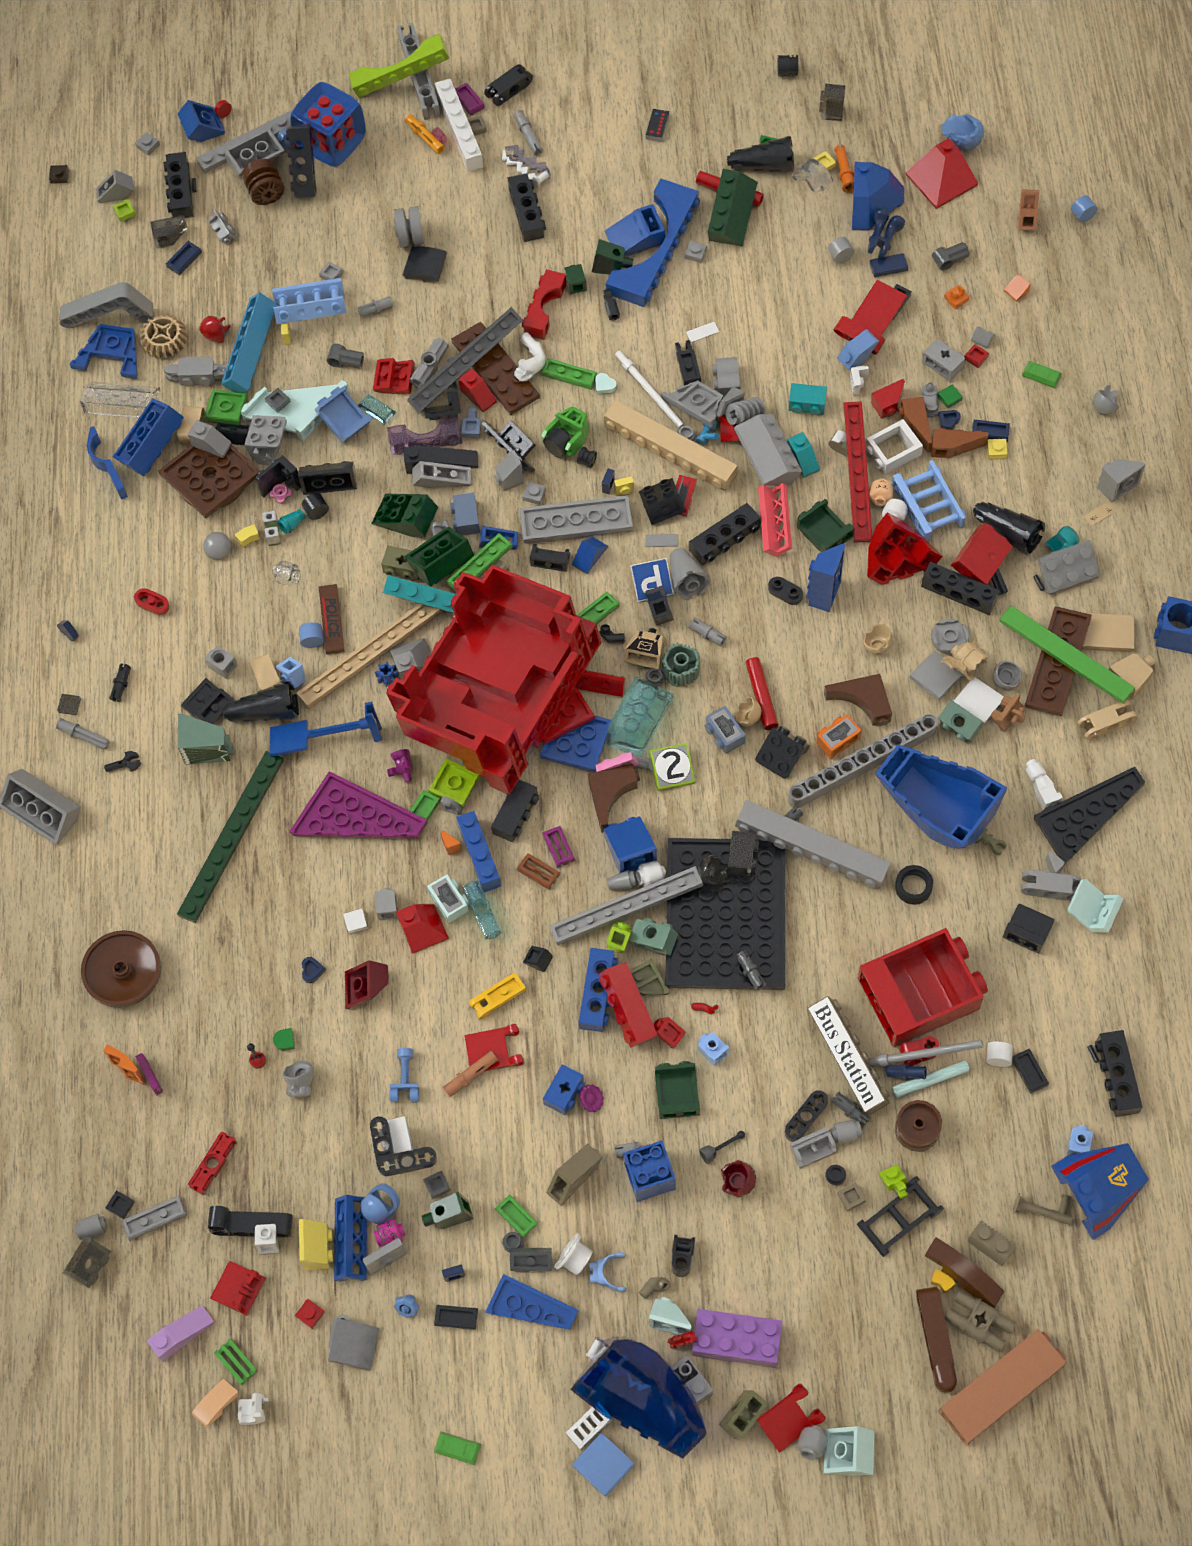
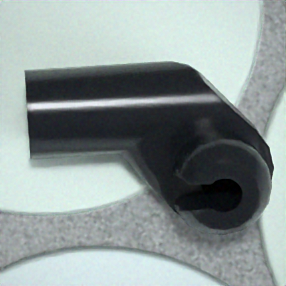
[599,624,625,643]

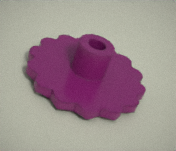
[579,1084,604,1112]

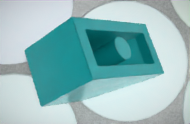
[787,432,820,478]

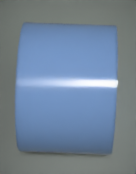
[1071,195,1098,222]
[299,622,324,648]

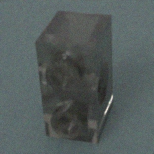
[62,1237,112,1288]

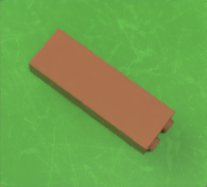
[938,1329,1067,1446]

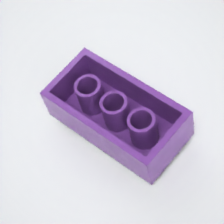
[692,1309,782,1368]

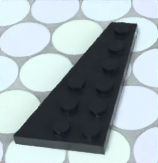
[1034,766,1145,865]

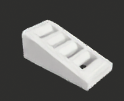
[566,1402,612,1449]

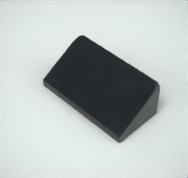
[215,423,250,445]

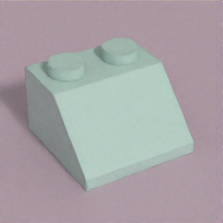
[823,1426,875,1476]

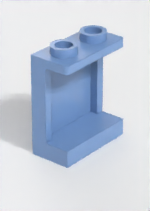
[315,385,373,444]

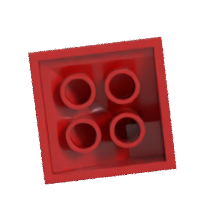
[906,138,978,209]

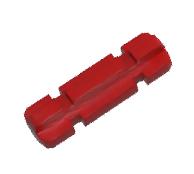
[668,1331,697,1349]

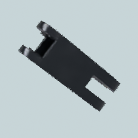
[484,64,533,106]

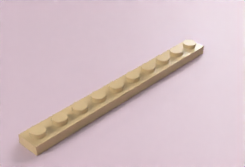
[296,586,450,709]

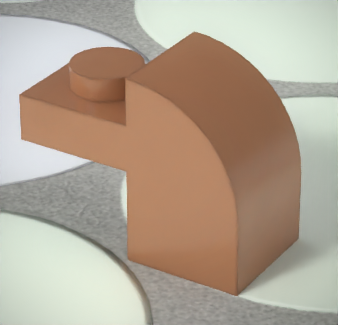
[1018,189,1039,231]

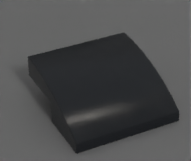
[403,246,447,282]
[181,678,235,724]

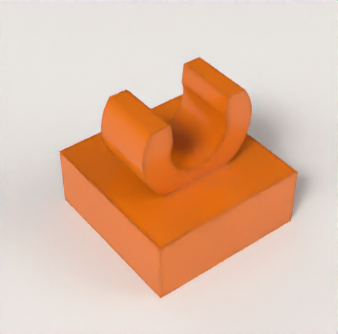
[944,285,969,309]

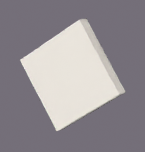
[954,677,1004,726]

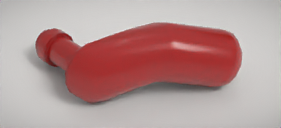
[691,1003,719,1015]

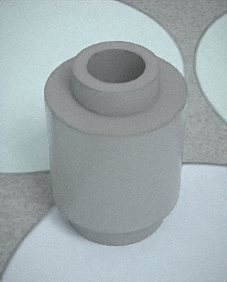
[831,1120,862,1144]
[75,1214,107,1240]

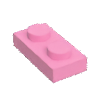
[596,752,639,771]

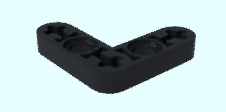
[370,1116,437,1176]

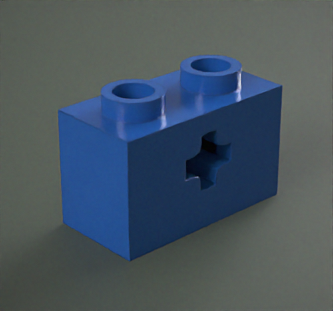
[543,1064,585,1115]

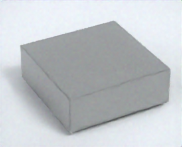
[319,262,344,280]

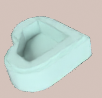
[595,373,617,394]

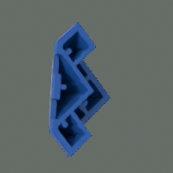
[852,162,904,231]

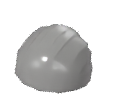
[1092,385,1119,415]

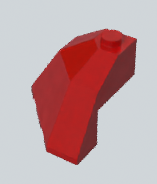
[867,512,943,585]

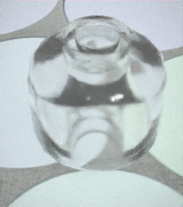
[272,560,301,587]

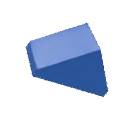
[572,537,608,574]

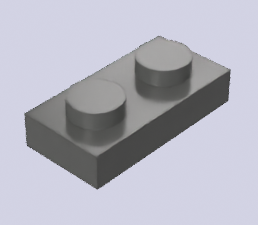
[510,1248,552,1271]

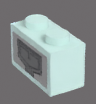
[427,875,469,924]

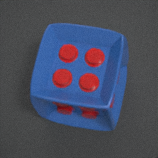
[290,82,366,167]

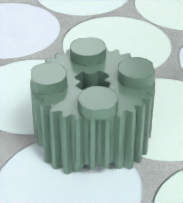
[662,642,700,687]

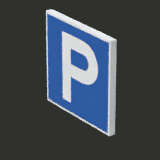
[630,558,674,602]

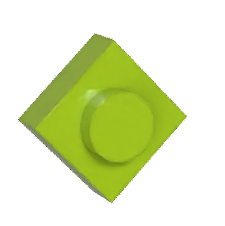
[113,199,136,222]

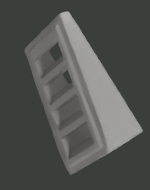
[717,387,745,417]

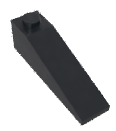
[404,446,478,474]

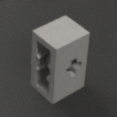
[922,339,965,382]

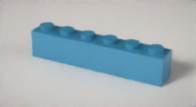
[221,292,277,393]

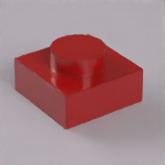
[295,1298,325,1329]

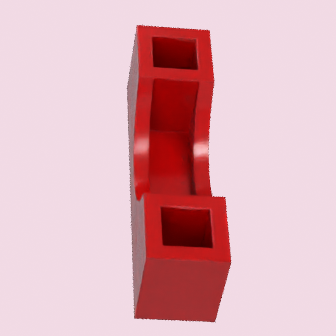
[522,269,567,340]

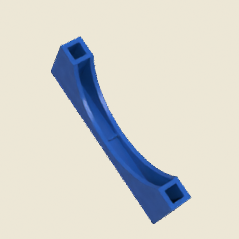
[605,178,700,307]

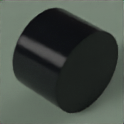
[301,493,329,520]

